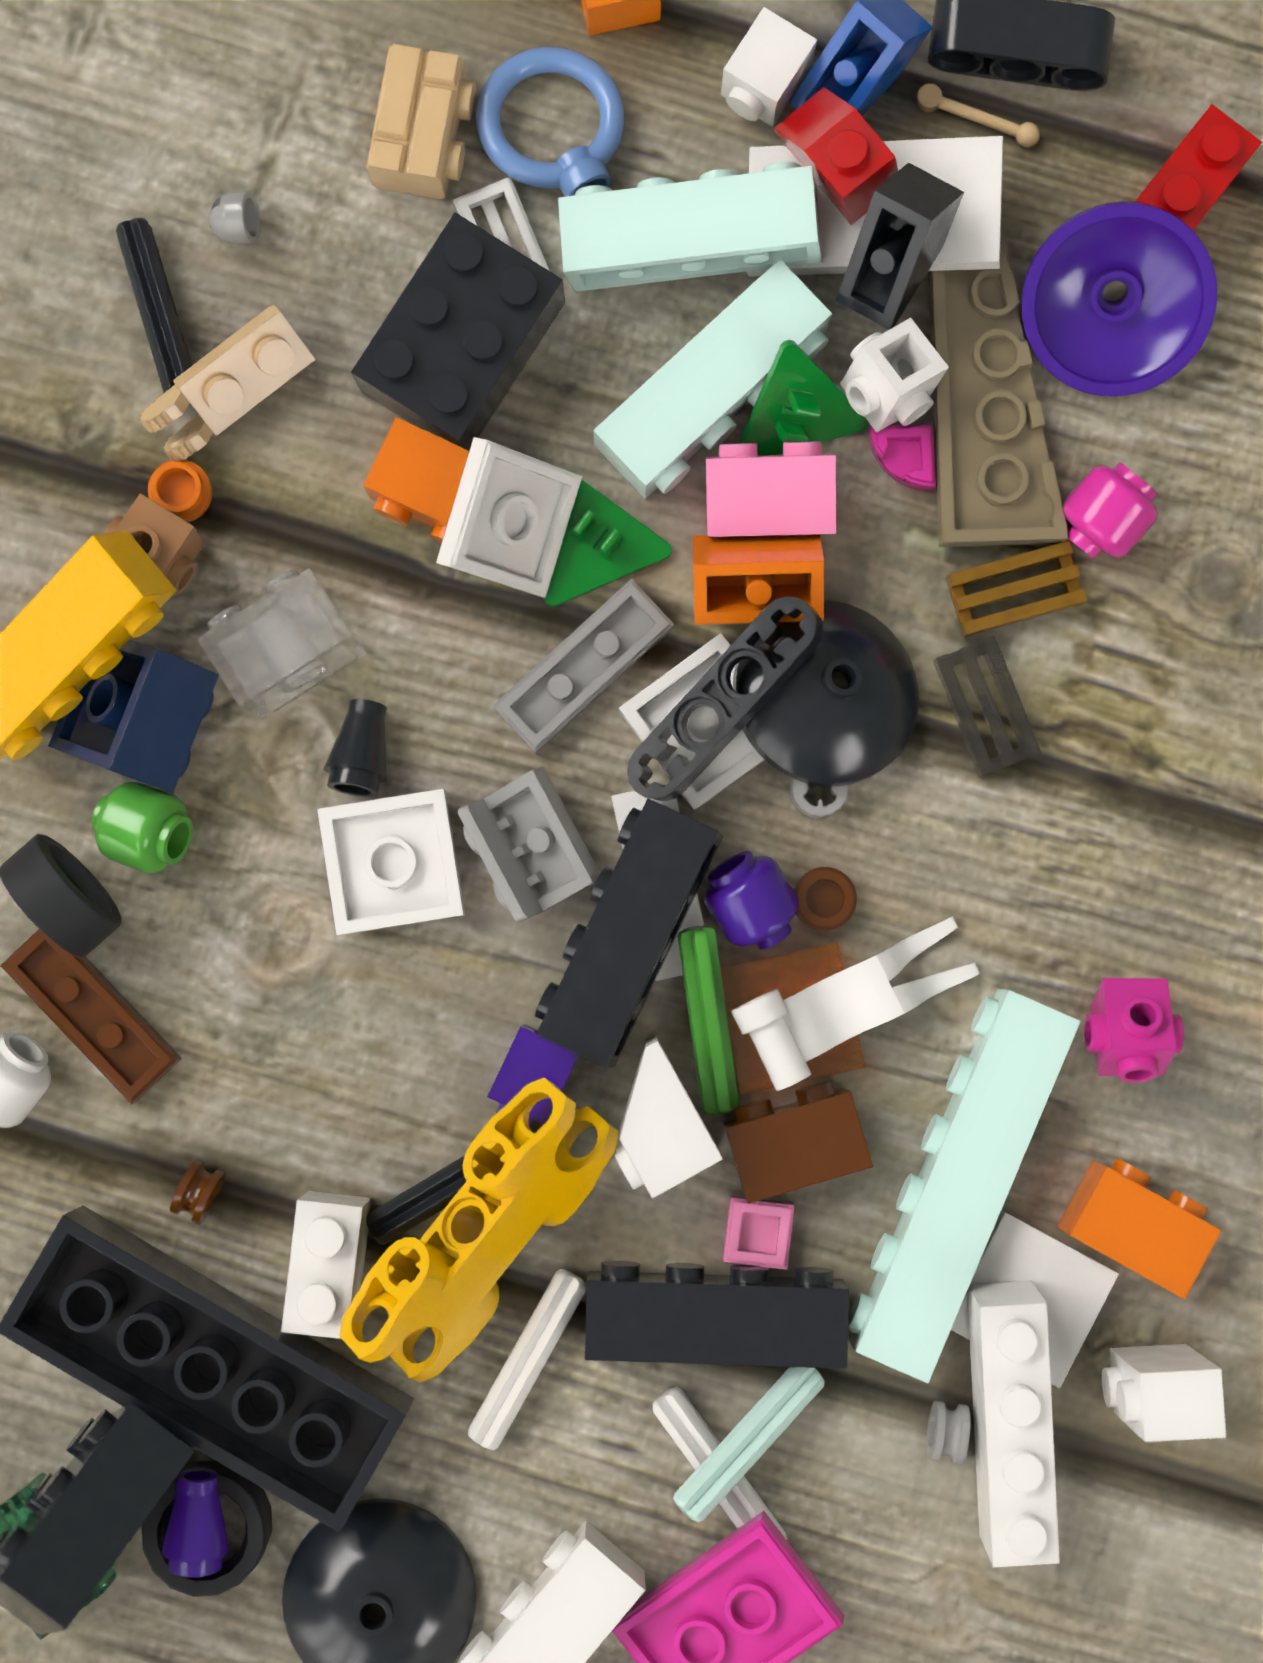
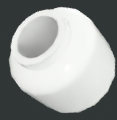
[0,1031,51,1128]

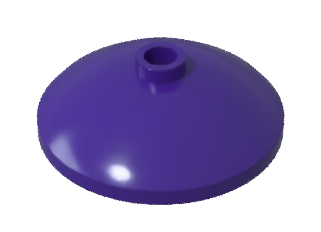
[1021,201,1217,397]

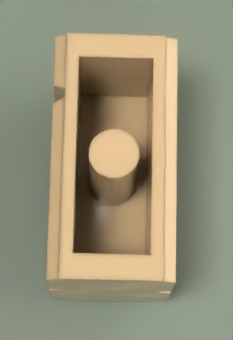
[366,44,476,200]

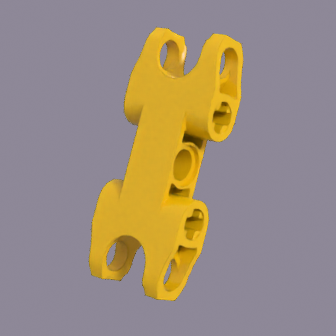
[339,1077,619,1383]

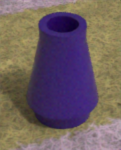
[162,1468,230,1577]

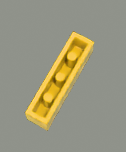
[0,531,177,761]

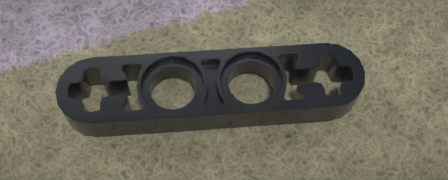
[627,596,823,802]

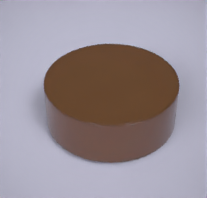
[793,867,857,931]

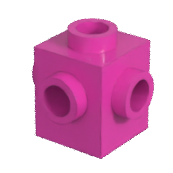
[1084,978,1184,1083]

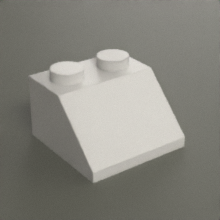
[615,1036,723,1199]

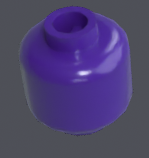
[704,851,799,950]

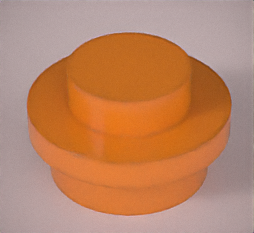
[148,460,212,522]

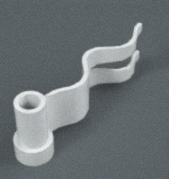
[731,916,981,1091]

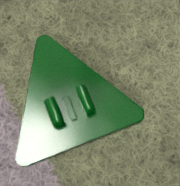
[738,340,869,455]
[544,470,672,607]

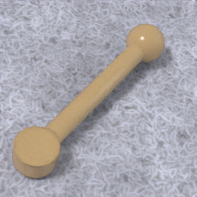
[916,83,1040,148]

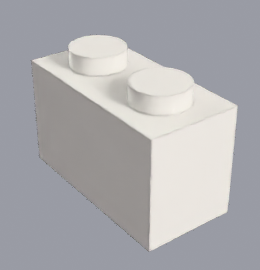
[281,1191,372,1339]
[1102,1344,1226,1442]

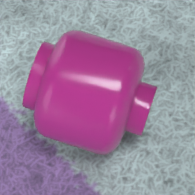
[1062,462,1158,559]

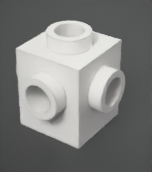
[840,318,949,433]

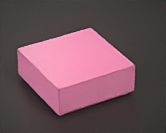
[722,1195,795,1270]

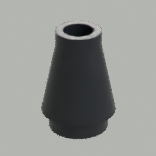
[324,699,387,797]

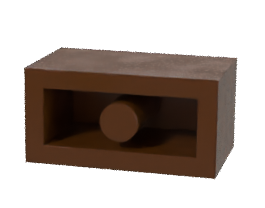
[723,1080,873,1204]

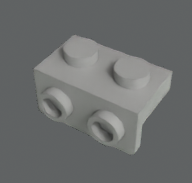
[458,767,600,923]

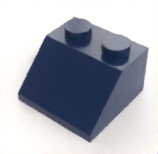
[48,640,219,794]

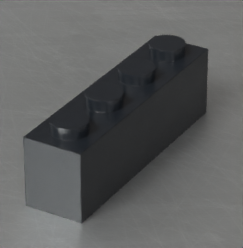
[535,798,724,1069]
[585,1261,849,1369]

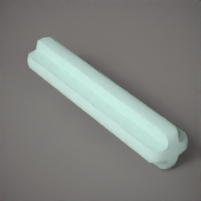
[673,1367,825,1522]

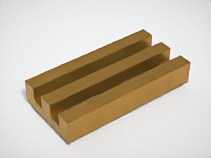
[946,540,1088,638]

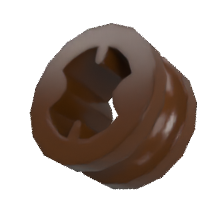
[170,1159,226,1225]

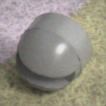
[209,191,260,244]

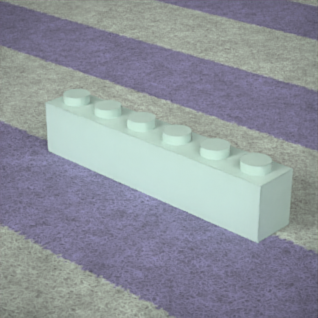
[848,989,1081,1384]

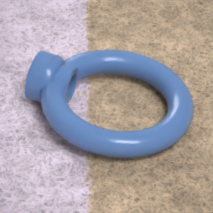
[476,47,625,197]

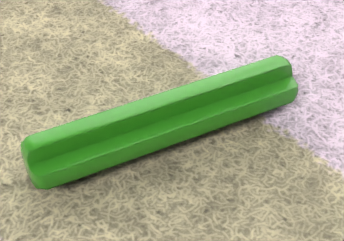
[677,926,739,1115]

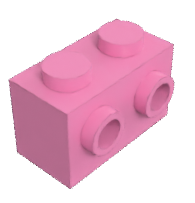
[706,442,836,537]

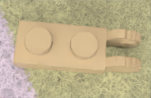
[139,305,315,462]

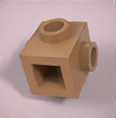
[103,493,205,606]

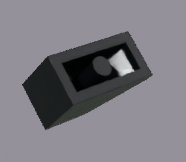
[836,162,964,330]

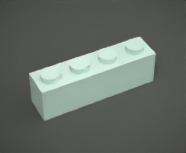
[558,161,822,292]
[593,259,832,499]

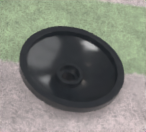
[733,600,919,787]
[282,1499,477,1663]

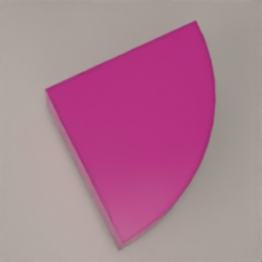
[868,424,936,491]

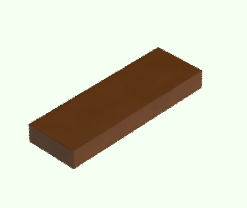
[0,929,182,1104]

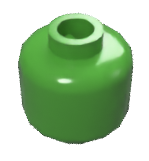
[92,782,193,873]

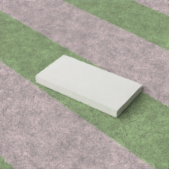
[746,136,1003,277]

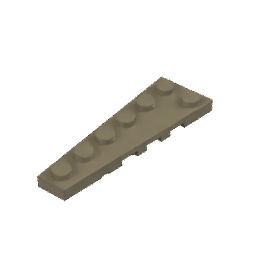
[929,216,1068,547]

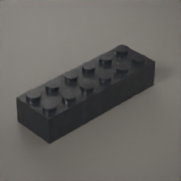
[0,1205,415,1533]

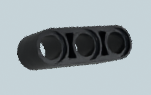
[928,0,1115,91]

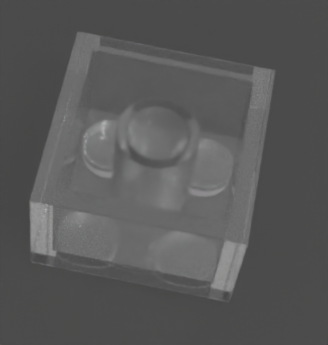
[197,568,368,720]

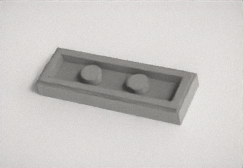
[492,579,674,754]

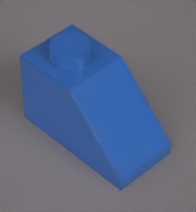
[789,0,933,116]

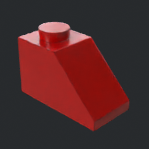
[774,87,898,225]

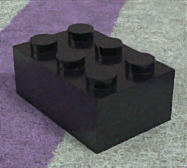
[351,212,566,451]
[0,1402,194,1635]

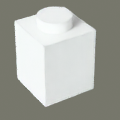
[721,7,817,127]

